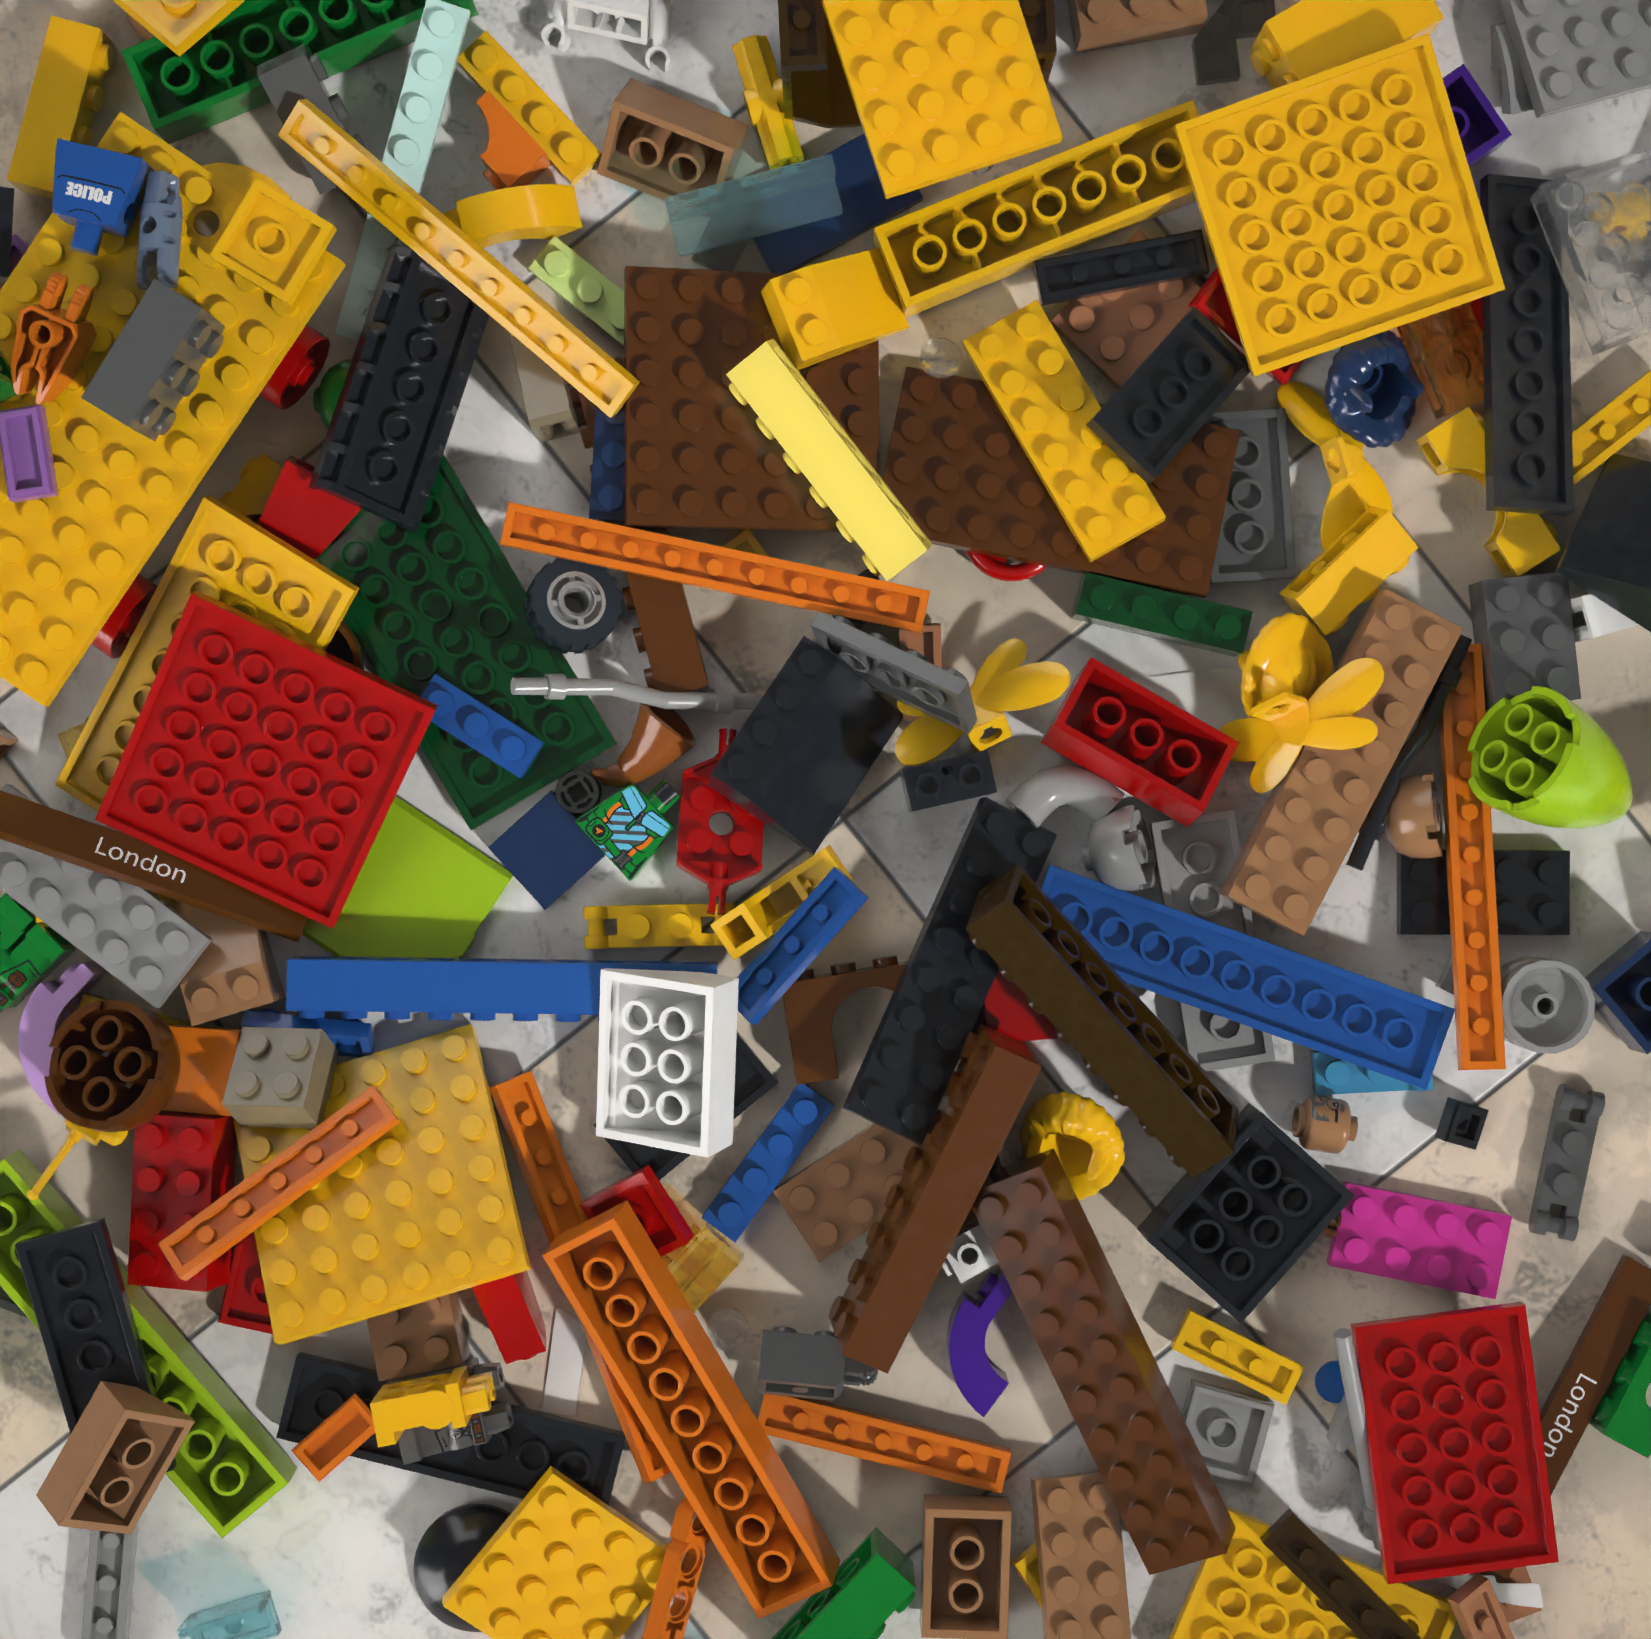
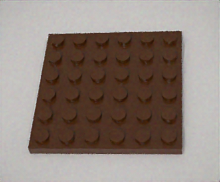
[624,266,879,532]

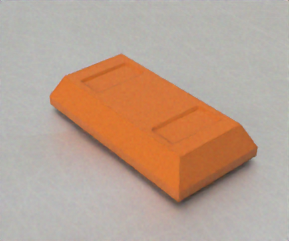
[291,1393,375,1482]

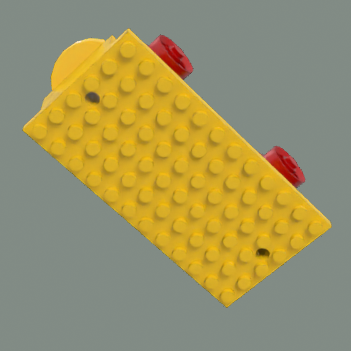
[0,112,346,707]

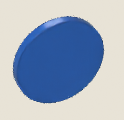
[1315,1361,1345,1403]

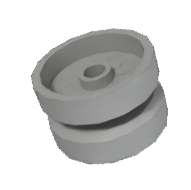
[1500,957,1595,1054]

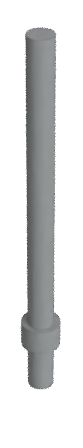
[1334,1328,1380,1551]

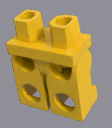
[370,1366,496,1448]

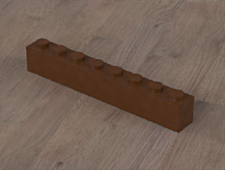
[568,356,710,692]

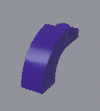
[947,1267,1012,1417]

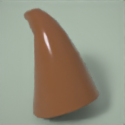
[590,703,696,788]

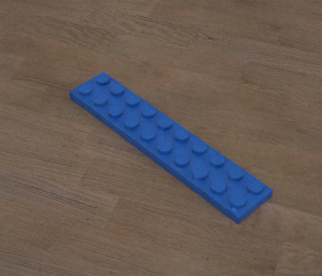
[1041,864,1455,1090]

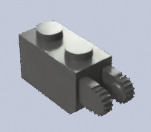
[757,1326,878,1401]

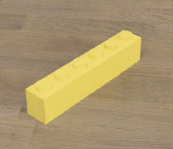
[726,339,932,581]

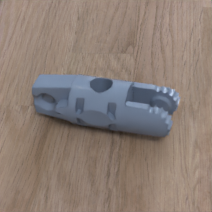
[137,170,183,290]

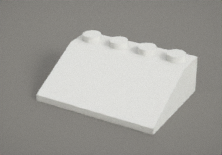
[596,968,739,1158]

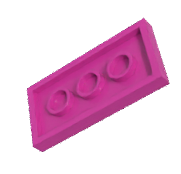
[1326,1181,1512,1299]

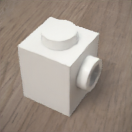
[942,1217,998,1283]

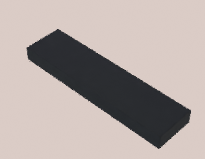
[1033,229,1210,306]

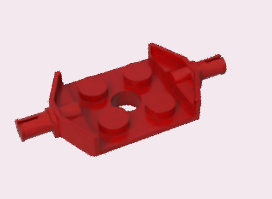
[676,728,764,915]

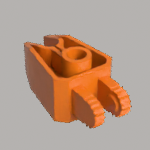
[10,272,97,404]

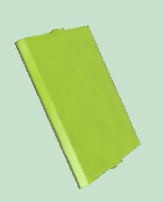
[302,796,513,1014]

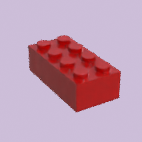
[1040,657,1239,827]
[127,1110,237,1292]

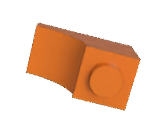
[476,90,551,190]

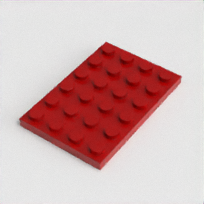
[1351,1302,1559,1584]

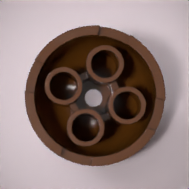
[44,1000,181,1132]

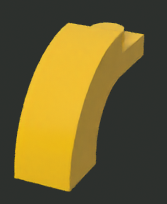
[442,184,582,248]
[710,844,853,960]

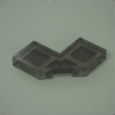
[1191,0,1276,86]

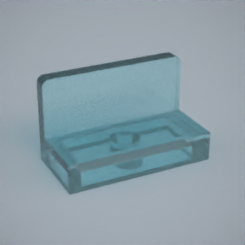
[177,1590,282,1639]

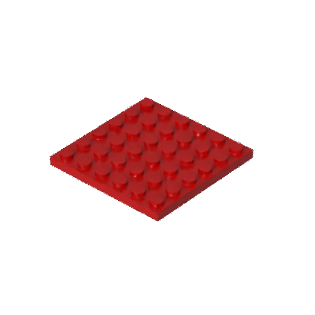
[95,590,438,929]

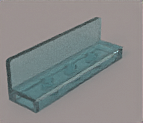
[664,154,843,257]

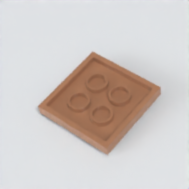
[1051,229,1201,389]

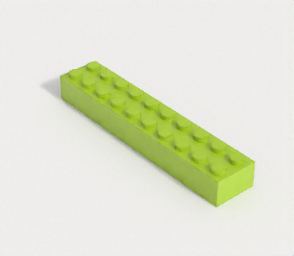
[0,1149,297,1539]

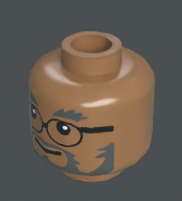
[1292,1095,1358,1154]

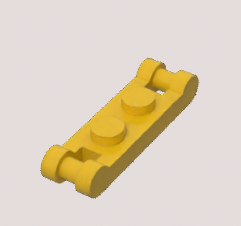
[583,903,735,949]

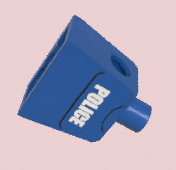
[52,138,155,256]

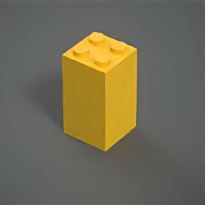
[1250,0,1444,89]

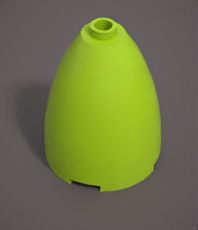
[1467,686,1633,829]

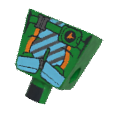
[575,779,681,881]

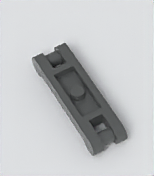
[1528,1084,1605,1241]

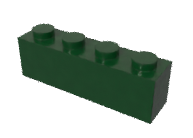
[1071,572,1253,657]

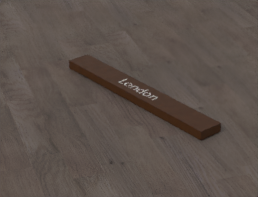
[0,790,308,942]
[1494,1255,1651,1579]

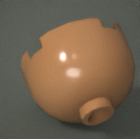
[1383,772,1444,859]

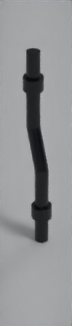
[1346,635,1472,871]

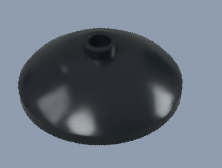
[413,1504,511,1632]

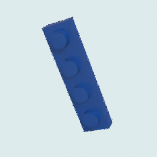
[737,867,869,1025]
[701,1083,835,1243]

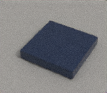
[488,791,606,910]

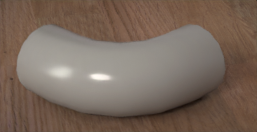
[1006,764,1125,828]

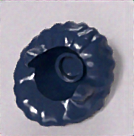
[1324,330,1424,448]

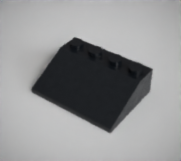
[1555,453,1651,632]
[707,636,903,855]
[1137,1103,1355,1323]

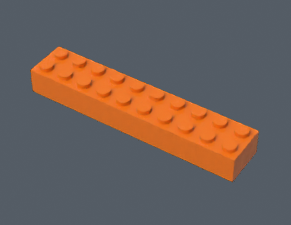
[542,1200,841,1619]

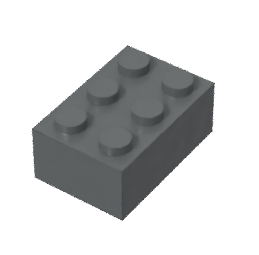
[81,279,226,442]
[1468,572,1581,710]

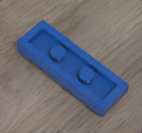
[420,674,545,778]
[240,1009,375,1057]

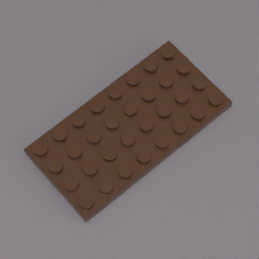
[882,366,1240,598]

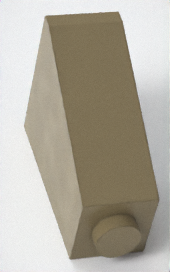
[510,336,580,442]

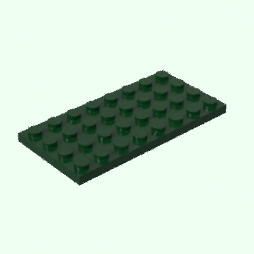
[315,454,617,830]

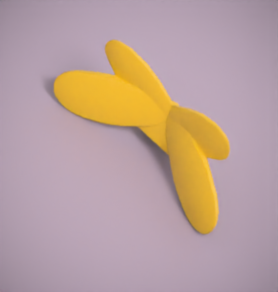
[1277,381,1393,551]
[895,638,1071,766]
[1219,658,1384,793]

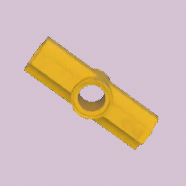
[732,35,804,171]

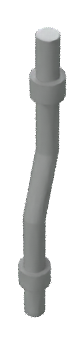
[510,674,763,714]

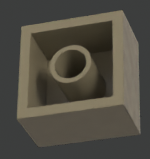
[222,1027,339,1129]

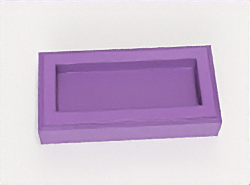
[0,404,59,503]

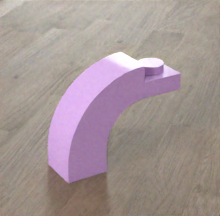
[18,960,107,1115]

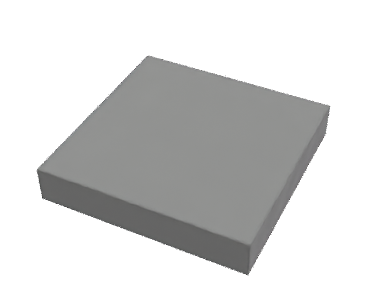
[1182,1379,1275,1486]

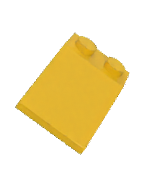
[761,248,910,370]

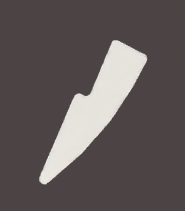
[1436,1575,1544,1608]

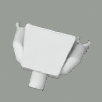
[541,0,671,72]

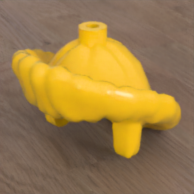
[1237,613,1334,718]
[1020,1091,1125,1200]

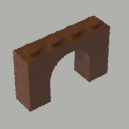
[783,955,962,1085]

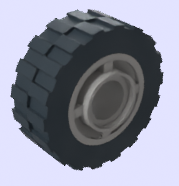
[524,558,622,654]

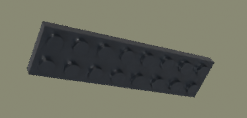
[1480,174,1574,516]
[842,797,1057,1145]
[276,1352,626,1505]

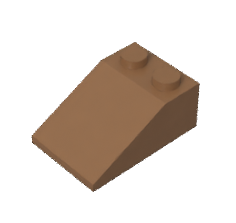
[167,900,286,1026]

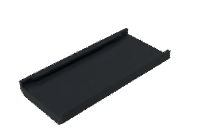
[309,245,489,533]

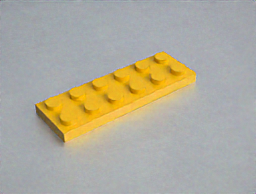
[962,300,1166,562]

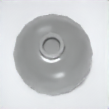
[1082,805,1156,892]

